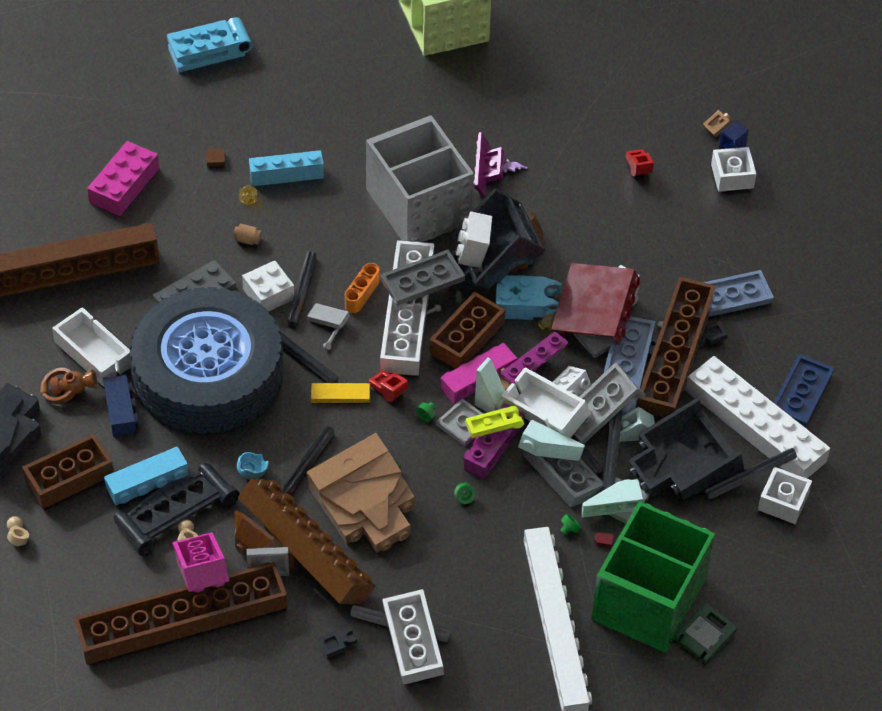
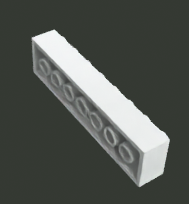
[380,240,434,376]
[685,356,830,479]

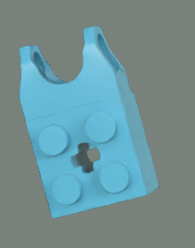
[496,275,561,320]

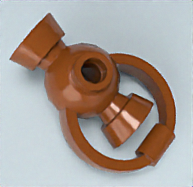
[41,368,98,404]

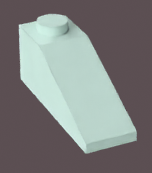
[475,358,505,412]
[518,420,585,461]
[582,479,643,518]

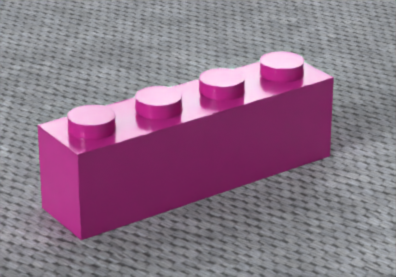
[441,343,517,404]

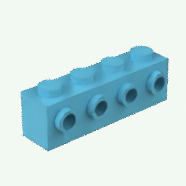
[249,150,324,186]
[104,447,189,506]

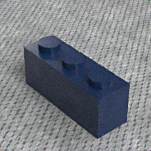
[103,375,139,436]

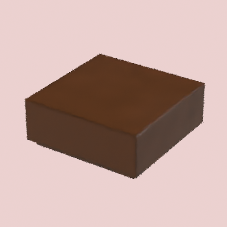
[206,149,225,167]

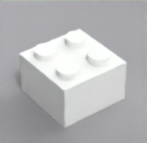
[711,147,756,192]
[456,211,492,268]
[242,261,294,312]
[758,467,812,524]

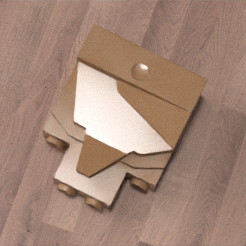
[307,433,415,553]

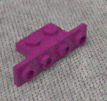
[473,132,505,196]
[501,332,568,385]

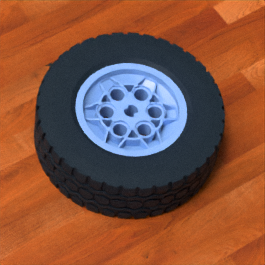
[129,287,283,434]

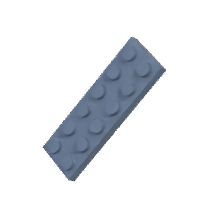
[604,317,655,416]

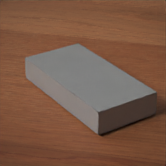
[307,303,350,329]

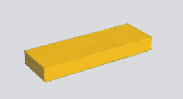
[311,383,370,403]

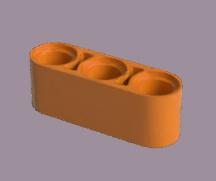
[345,263,380,313]

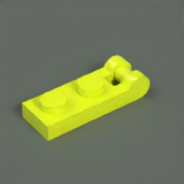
[465,406,524,438]

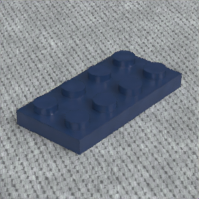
[774,354,835,427]

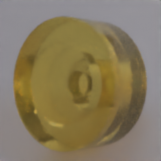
[239,185,257,204]
[538,312,555,332]

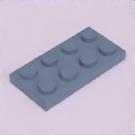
[703,270,774,317]

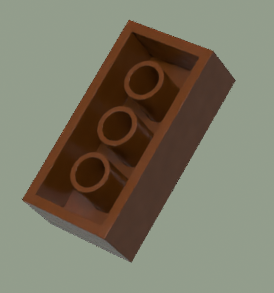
[429,292,505,369]
[22,434,114,509]

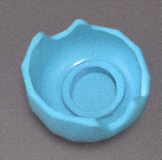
[237,452,269,480]

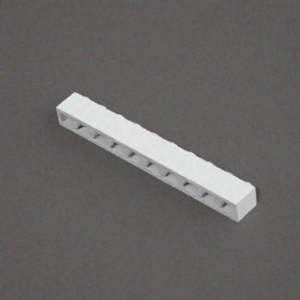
[524,527,592,711]

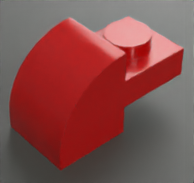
[626,149,654,176]
[369,370,408,402]

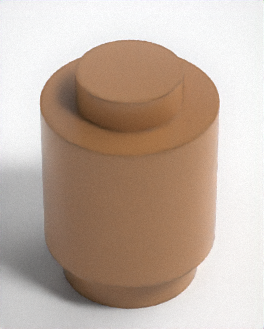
[233,223,262,245]

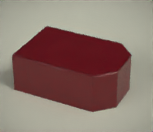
[594,532,614,549]

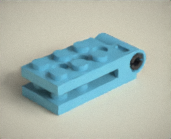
[167,17,253,73]

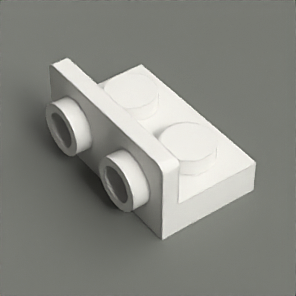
[553,366,591,397]

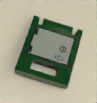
[673,603,738,664]

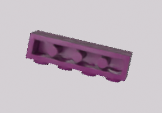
[463,404,524,479]

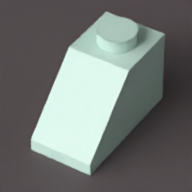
[609,407,655,442]

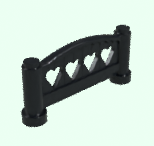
[114,463,240,556]

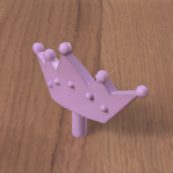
[503,159,527,173]

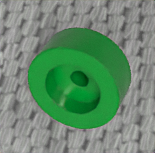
[415,402,436,422]
[454,483,476,504]
[560,514,581,535]

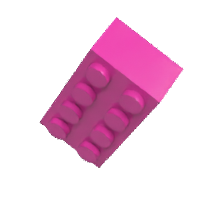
[87,141,159,216]
[173,532,229,592]

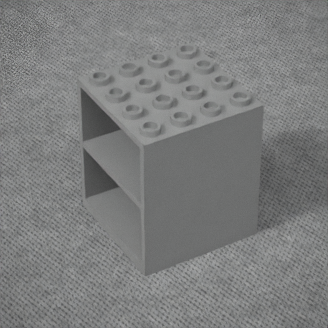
[366,115,474,242]

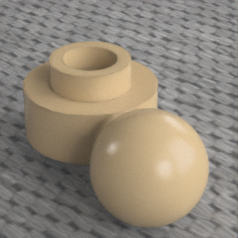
[7,516,29,546]
[177,519,198,541]

